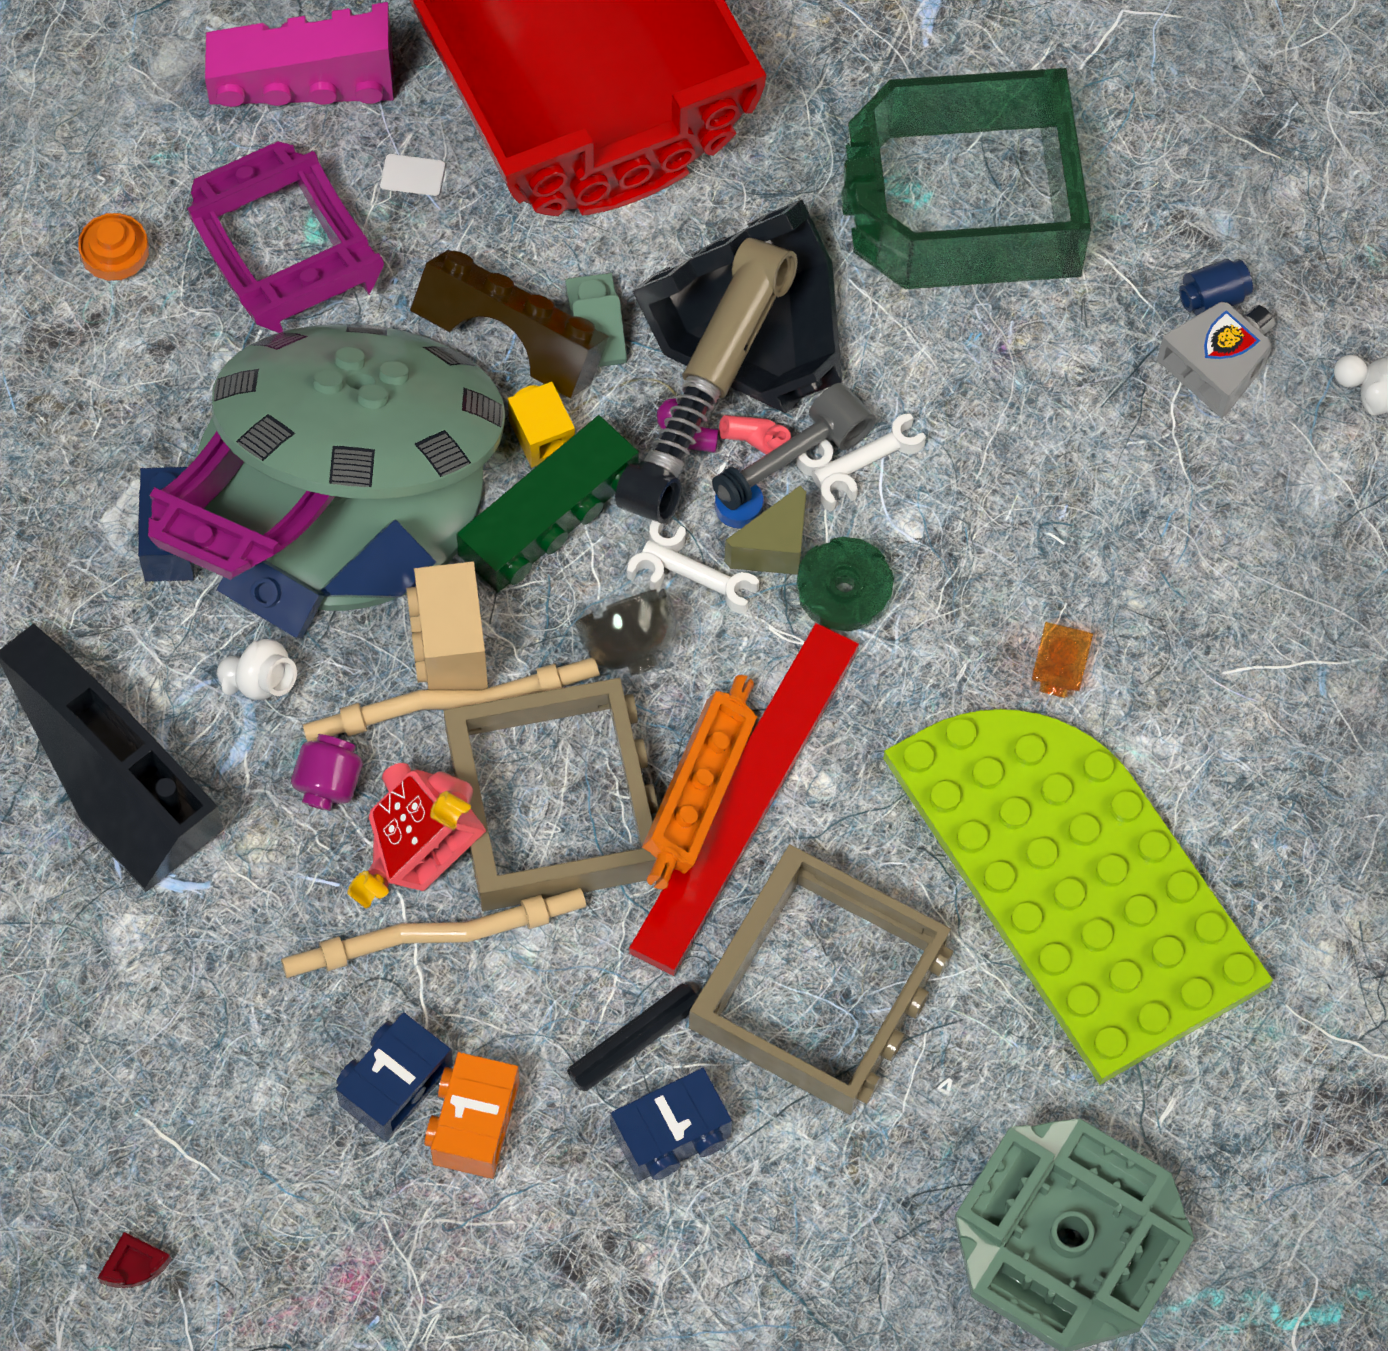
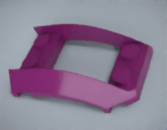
[187,141,384,333]
[148,431,335,580]

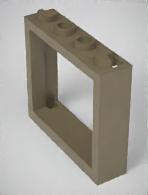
[443,678,658,912]
[689,844,953,1115]

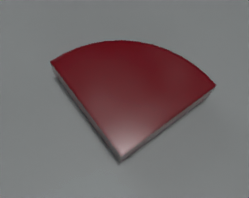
[98,1232,172,1288]

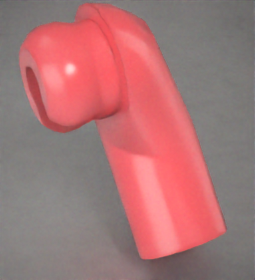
[719,415,792,455]

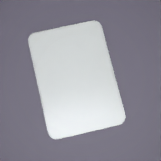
[380,154,445,196]

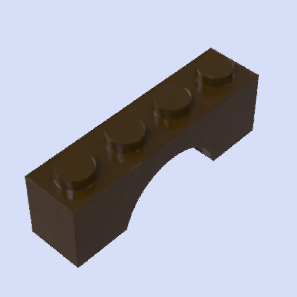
[410,249,609,399]

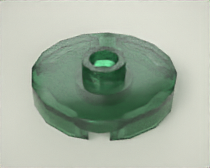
[796,536,894,632]

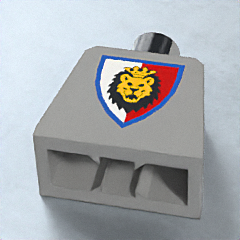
[1157,302,1275,419]

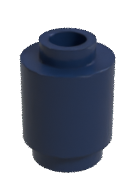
[1179,259,1253,316]

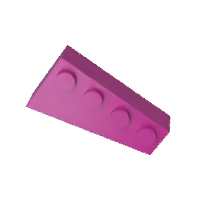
[205,2,394,107]

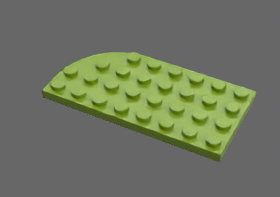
[883,709,1273,1085]

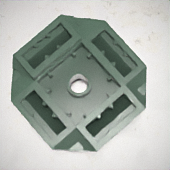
[954,1118,1195,1351]

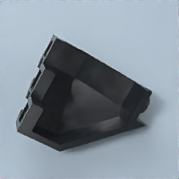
[632,199,842,414]

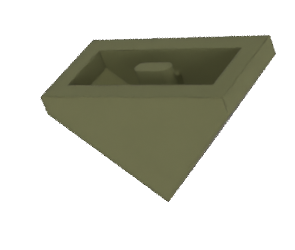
[724,485,806,575]

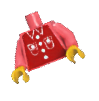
[347,763,486,909]

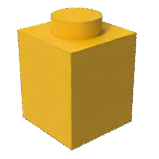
[508,382,575,468]

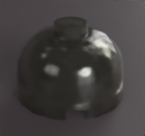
[574,588,677,676]

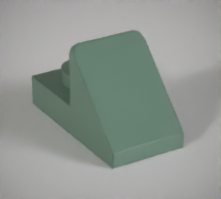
[565,273,627,367]

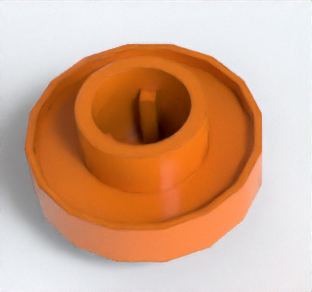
[78,213,149,281]

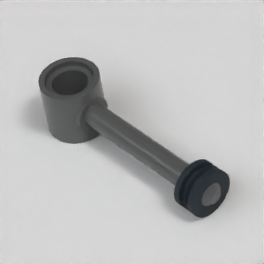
[712,383,876,510]

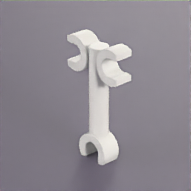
[796,413,926,512]
[627,520,759,614]

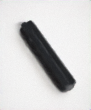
[567,984,698,1091]

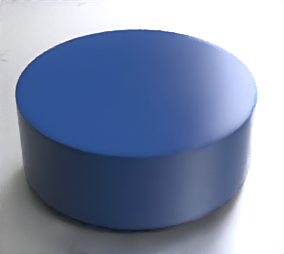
[715,484,763,529]

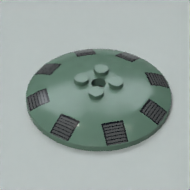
[212,324,505,499]

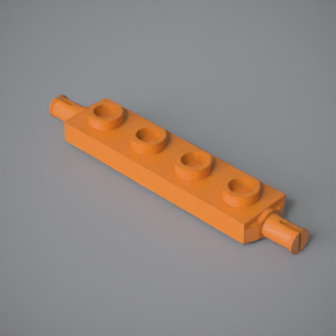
[642,675,757,890]

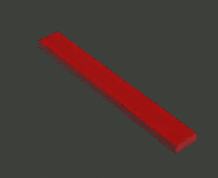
[629,623,859,976]

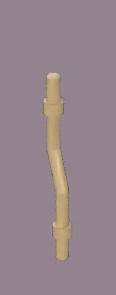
[303,657,600,741]
[281,888,586,978]

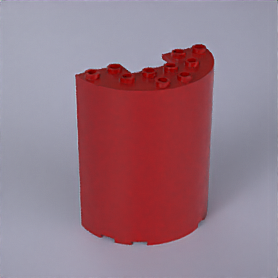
[409,0,767,217]

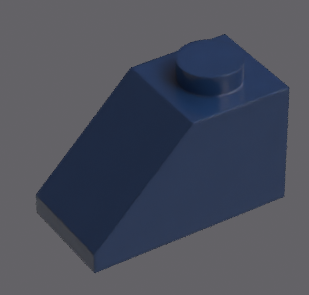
[320,519,436,598]

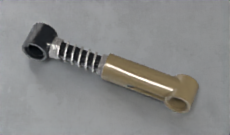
[615,238,797,524]

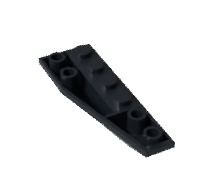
[0,623,224,892]

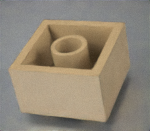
[406,561,488,690]

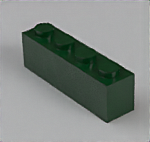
[456,415,639,593]

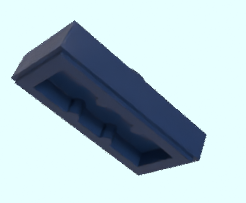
[216,560,325,638]

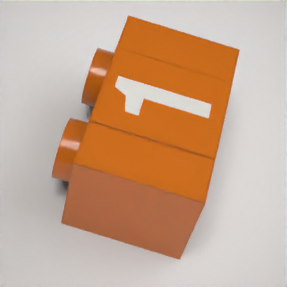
[424,1052,520,1179]

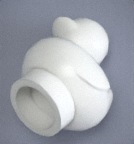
[1334,355,1388,416]
[217,639,297,700]

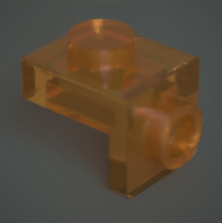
[1031,622,1093,698]

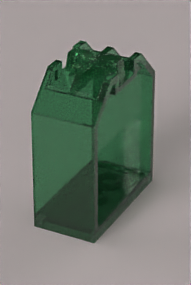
[841,68,1091,289]

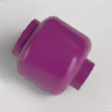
[291,734,363,812]

